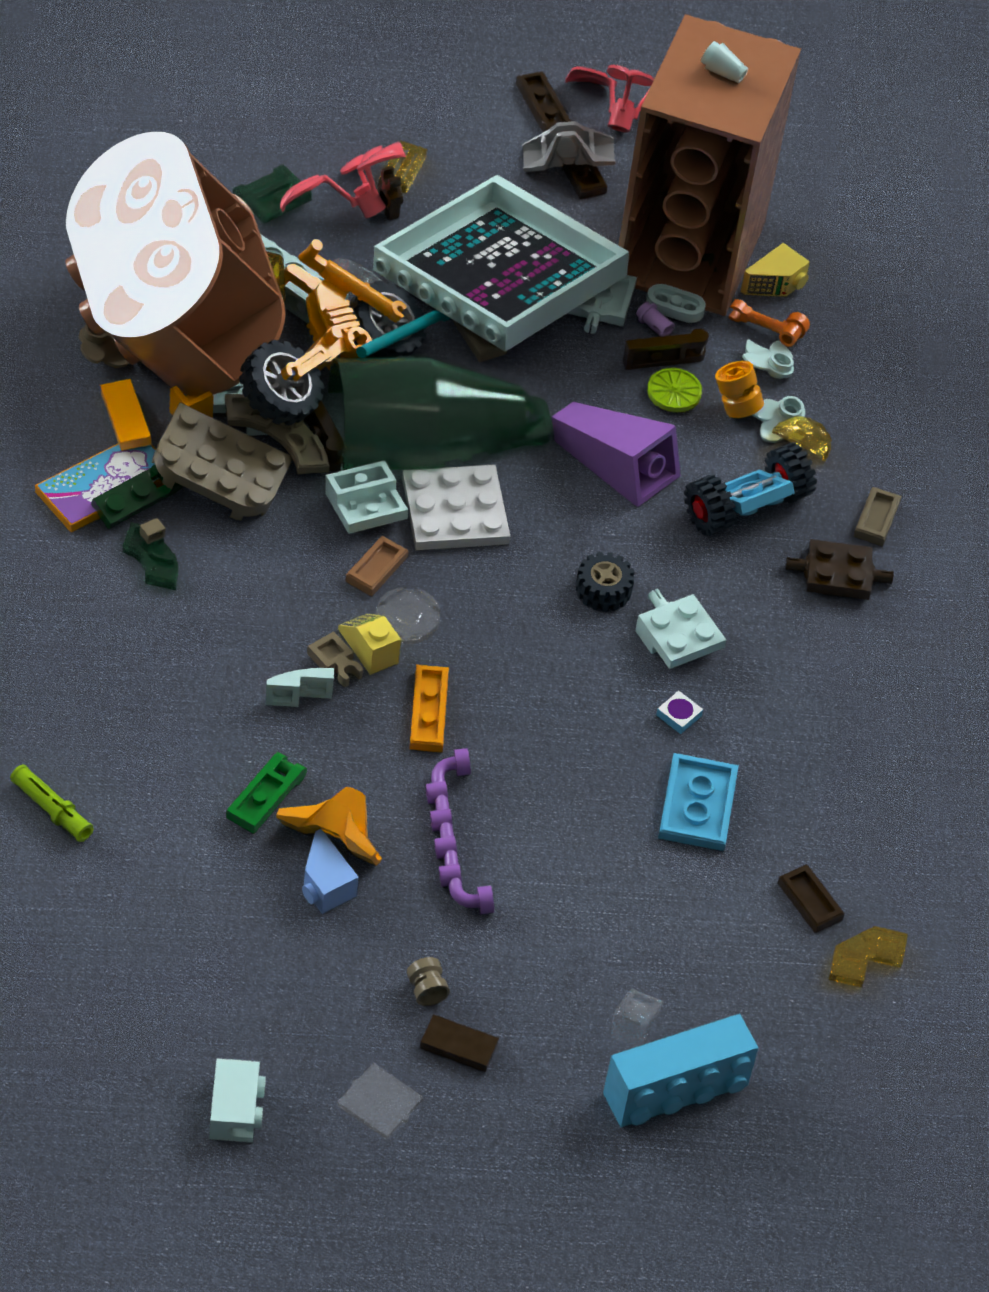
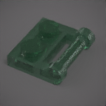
[233,164,312,224]

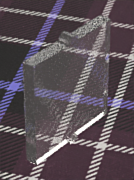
[337,1063,423,1140]

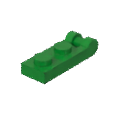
[226,752,307,834]

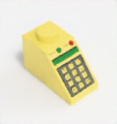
[741,243,810,296]
[338,614,401,675]

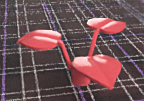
[565,65,654,133]
[280,142,406,219]

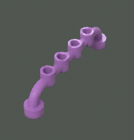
[425,748,494,914]

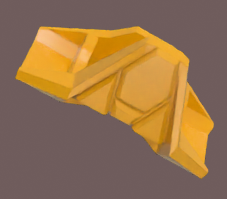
[276,787,382,866]

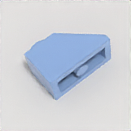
[302,829,359,914]

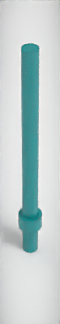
[356,309,451,358]

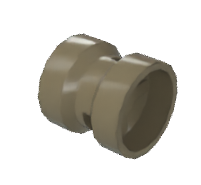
[407,957,450,1006]

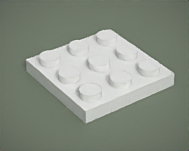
[402,465,510,550]

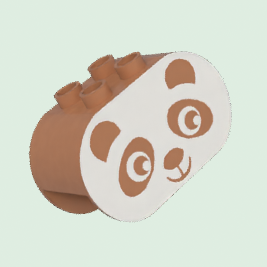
[65,132,285,396]

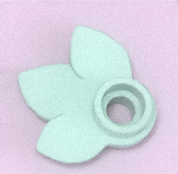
[742,339,794,379]
[752,396,807,443]

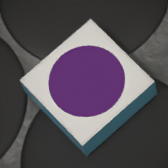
[656,691,703,734]

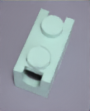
[209,1058,266,1143]

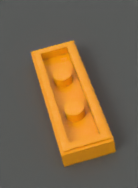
[100,379,152,451]
[409,664,449,753]

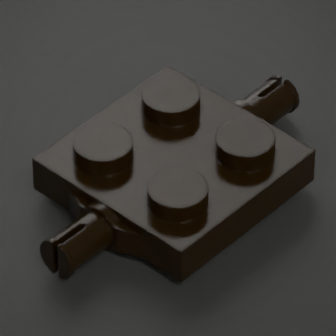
[785,539,894,600]

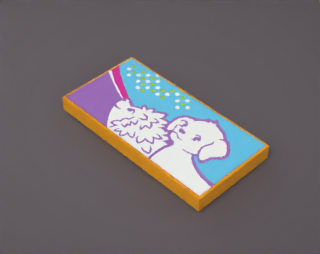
[35,444,163,533]

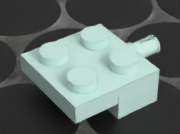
[325,460,408,534]
[635,589,726,669]

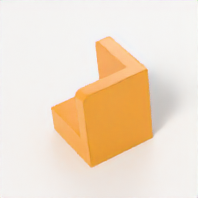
[169,386,214,418]

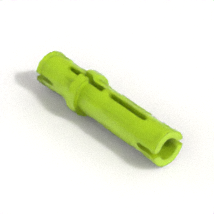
[10,764,94,842]

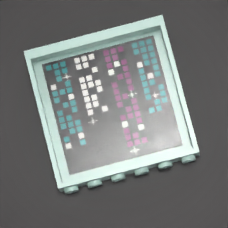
[373,175,629,352]

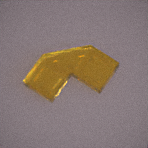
[828,926,908,988]

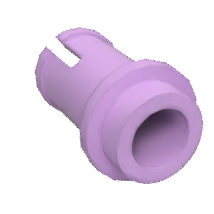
[636,302,675,337]

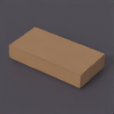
[345,536,408,597]

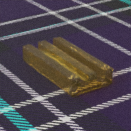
[380,141,427,193]

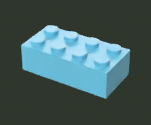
[603,1014,758,1127]

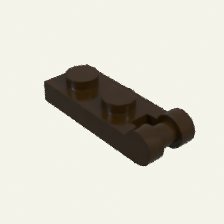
[623,328,709,370]
[303,401,345,472]

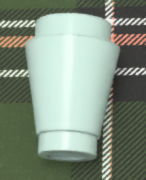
[701,41,749,83]

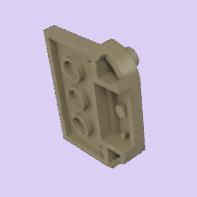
[152,403,292,521]

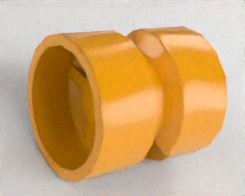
[715,361,764,418]

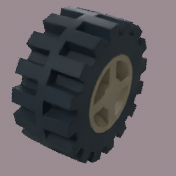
[575,552,635,612]

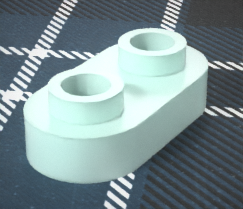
[646,284,706,323]

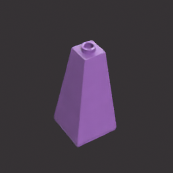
[552,402,681,507]

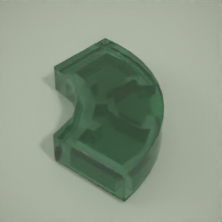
[122,522,179,591]

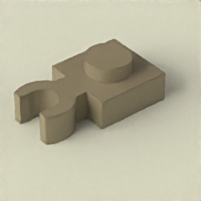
[307,631,363,687]

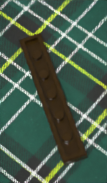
[516,71,608,199]

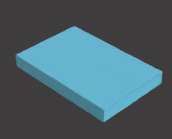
[658,753,739,851]

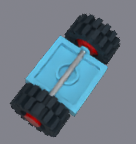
[684,442,817,536]

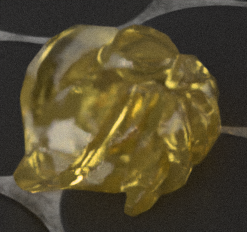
[772,416,832,461]

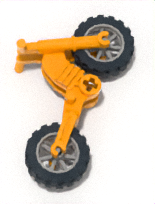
[239,239,426,425]

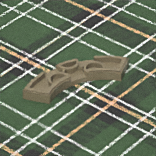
[224,394,329,474]

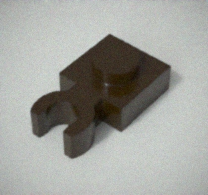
[377,166,403,221]

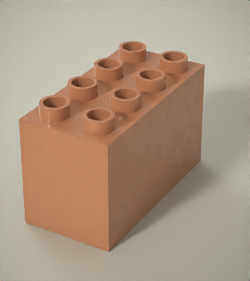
[618,14,801,316]

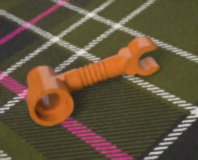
[728,299,810,347]

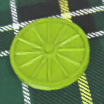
[647,368,702,412]

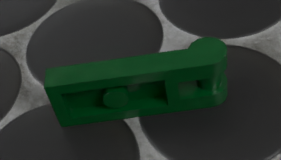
[91,464,183,529]

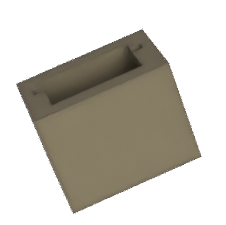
[140,518,166,544]

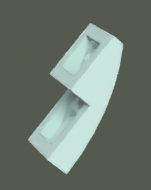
[265,668,334,707]

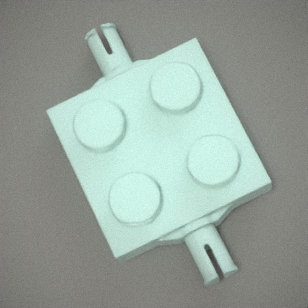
[568,275,637,334]

